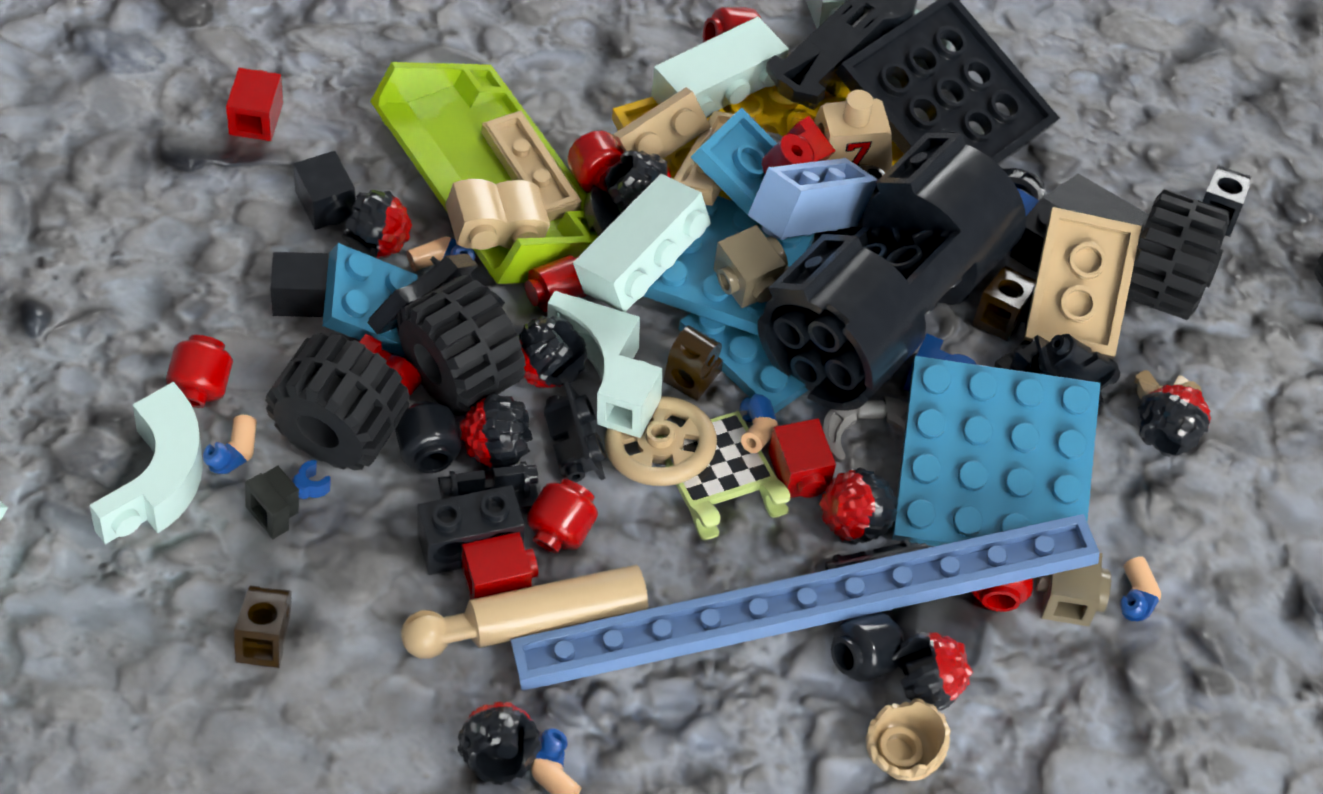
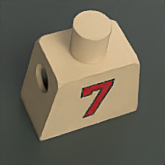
[814,90,892,173]

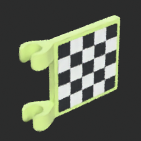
[655,411,790,540]

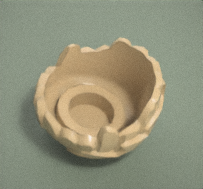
[866,699,951,781]

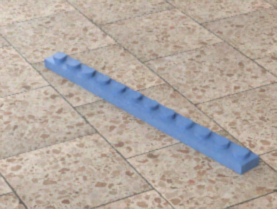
[511,514,1100,691]

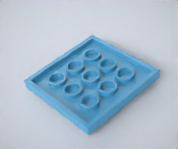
[892,356,1100,546]

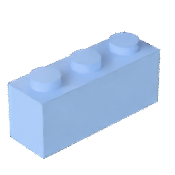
[748,158,878,240]

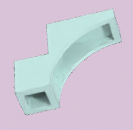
[548,291,662,438]

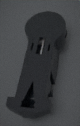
[766,0,917,110]

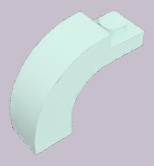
[90,382,203,544]

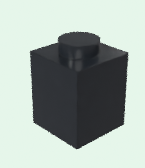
[293,150,356,230]
[270,252,329,317]

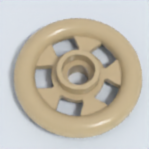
[604,396,717,486]

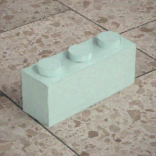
[651,17,789,118]
[573,174,711,312]

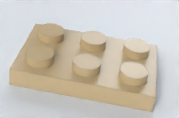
[1023,207,1142,360]

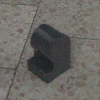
[1202,165,1252,237]

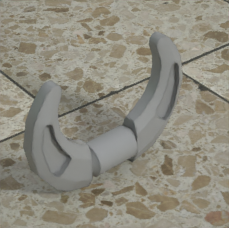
[823,396,908,462]

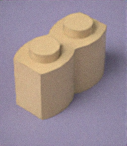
[446,179,550,250]

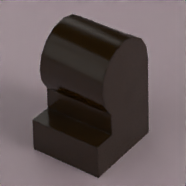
[972,266,1036,341]
[663,325,723,401]
[234,585,292,668]

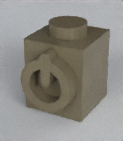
[714,225,789,308]
[1036,553,1111,627]

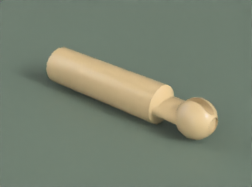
[401,565,648,659]

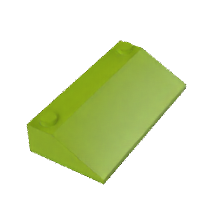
[370,62,599,284]

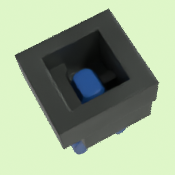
[245,460,331,539]

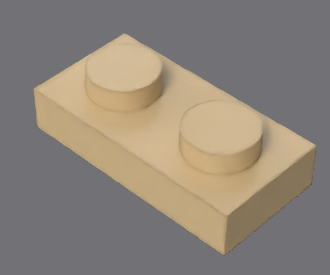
[614,87,711,159]

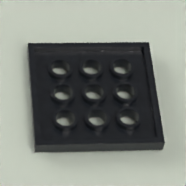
[835,0,1060,165]

